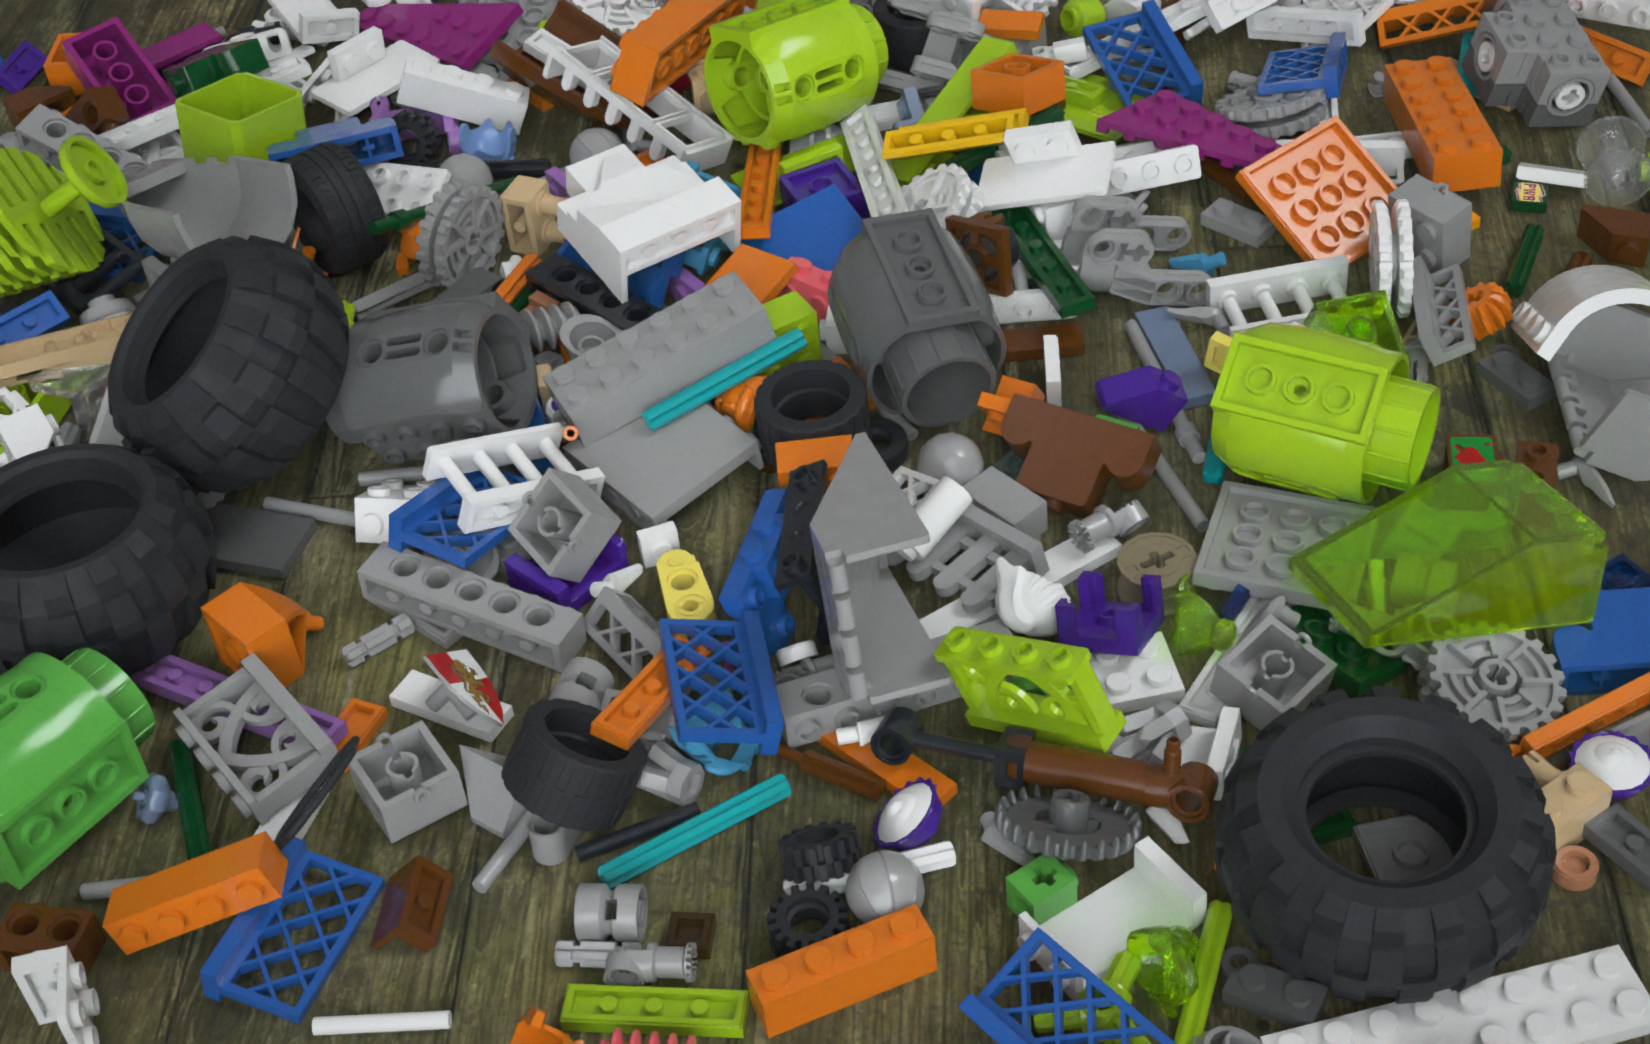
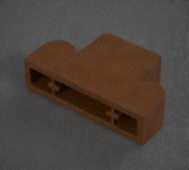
[1001,393,1162,518]

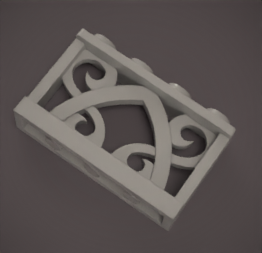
[172,652,339,826]

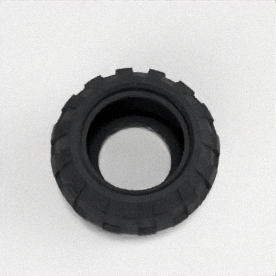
[108,235,349,494]
[0,443,217,677]

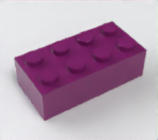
[62,16,177,124]

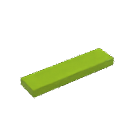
[559,983,750,1038]

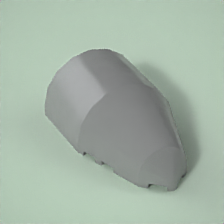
[118,155,298,258]

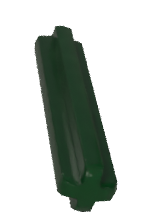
[1504,223,1545,297]

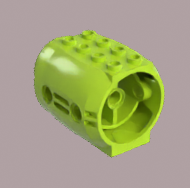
[704,0,888,150]
[1210,322,1440,505]

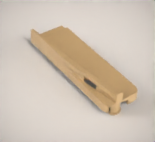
[0,312,133,389]

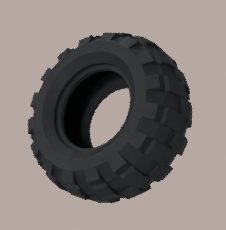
[1214,686,1557,1004]

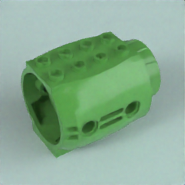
[0,648,156,890]

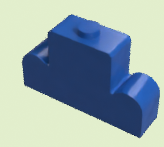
[267,117,404,166]
[1550,587,1650,696]

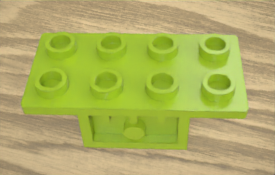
[731,134,858,206]

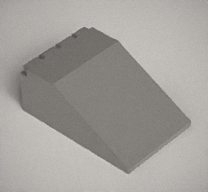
[1547,304,1650,481]
[809,432,952,705]

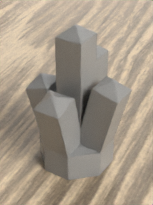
[1109,699,1193,764]
[636,740,705,806]

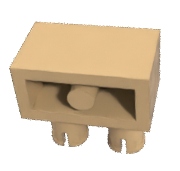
[499,175,568,257]
[1523,750,1613,850]

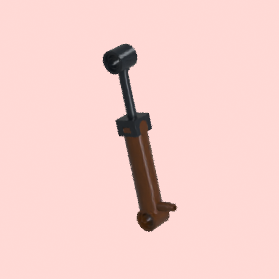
[870,707,1219,823]

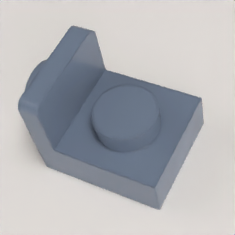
[891,86,924,131]

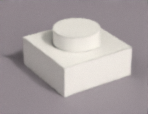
[636,521,681,569]

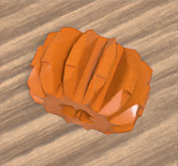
[1448,282,1513,341]

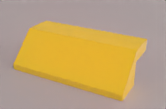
[881,108,1029,160]

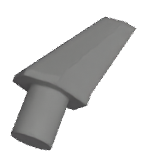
[980,811,1036,866]

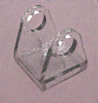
[28,364,111,444]

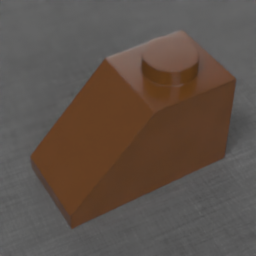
[2,86,77,127]
[1577,204,1650,268]

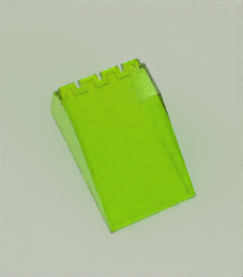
[1288,460,1609,648]

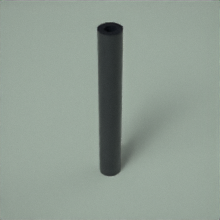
[574,801,701,863]

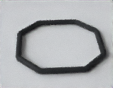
[274,736,360,851]

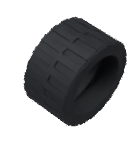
[873,0,930,72]
[754,359,872,470]
[501,699,647,832]

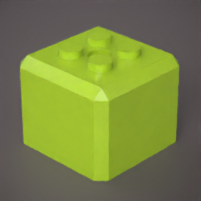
[175,72,307,164]

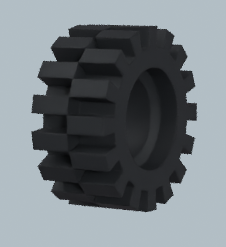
[388,109,441,164]
[778,821,862,884]
[766,884,850,958]

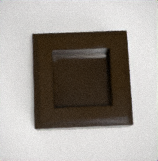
[664,912,717,959]

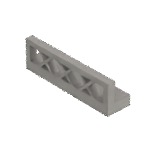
[1412,255,1477,367]
[584,586,719,696]

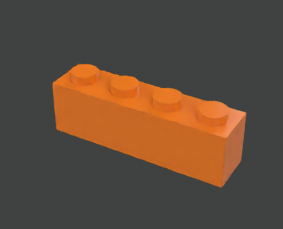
[102,831,288,955]
[745,903,938,1039]

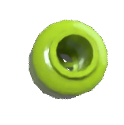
[1060,0,1106,38]

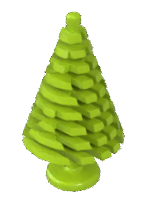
[0,135,128,298]

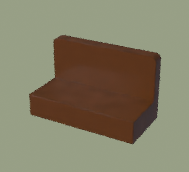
[370,855,454,953]

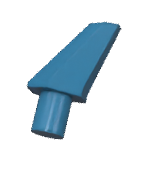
[1168,252,1227,277]

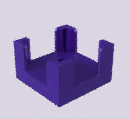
[779,157,868,219]
[1055,571,1165,656]

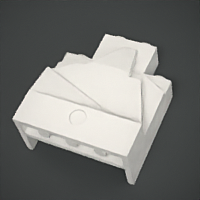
[556,143,741,304]

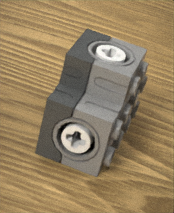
[1461,0,1612,127]

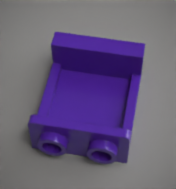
[503,534,629,611]

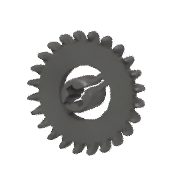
[994,784,1142,862]

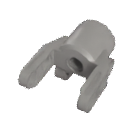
[877,0,997,99]
[1061,195,1212,306]

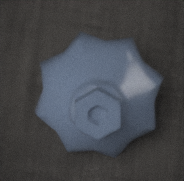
[131,772,178,824]

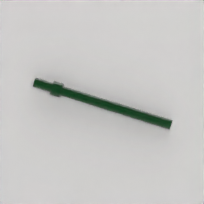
[369,175,518,235]

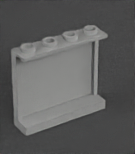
[562,402,764,529]

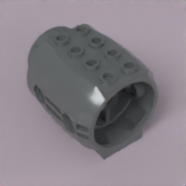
[828,208,1007,427]
[325,291,537,464]

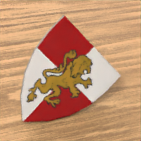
[423,649,504,727]

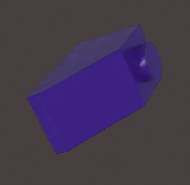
[1094,365,1189,432]

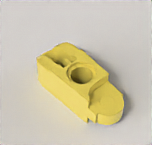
[656,549,717,639]

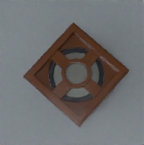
[945,211,1020,298]

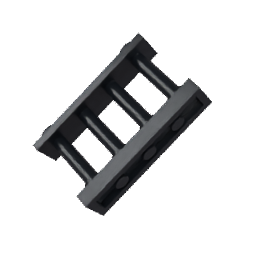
[40,221,148,318]
[774,459,831,646]

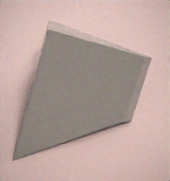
[459,744,527,839]

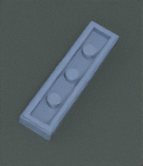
[1134,306,1215,410]

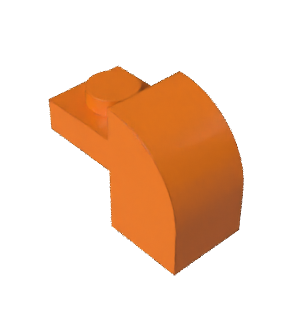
[977,375,1046,436]

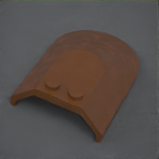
[489,0,688,131]

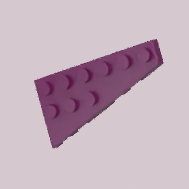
[359,3,524,71]
[1096,89,1282,169]

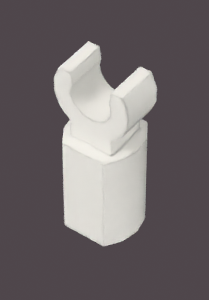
[1032,36,1088,64]

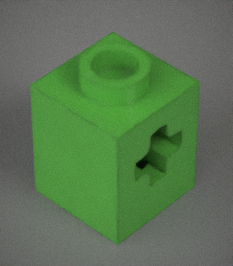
[1005,854,1079,925]

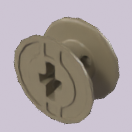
[1117,532,1198,616]

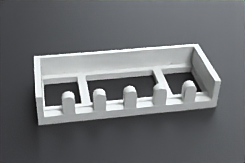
[542,35,734,171]

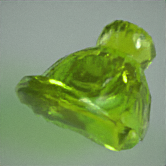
[1172,574,1237,656]
[1127,925,1199,1018]

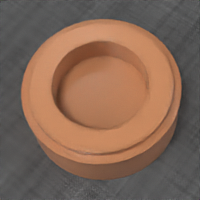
[1552,845,1599,891]

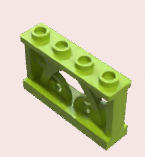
[933,626,1127,753]

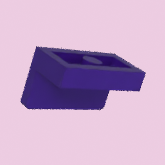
[0,40,47,94]

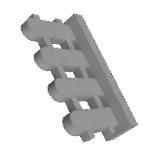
[886,490,1050,613]

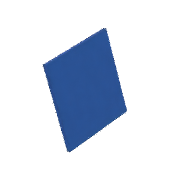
[740,183,862,271]

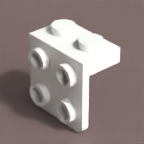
[354,479,436,543]
[11,945,100,1044]

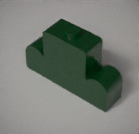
[162,38,270,98]

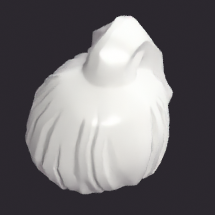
[995,557,1071,637]

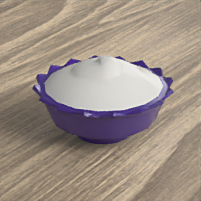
[1567,730,1650,801]
[872,777,942,851]

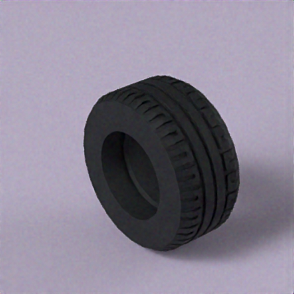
[284,142,389,275]

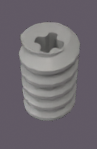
[519,301,580,352]

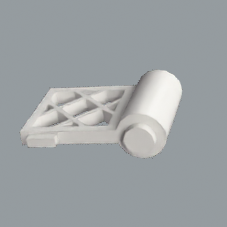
[893,466,973,562]

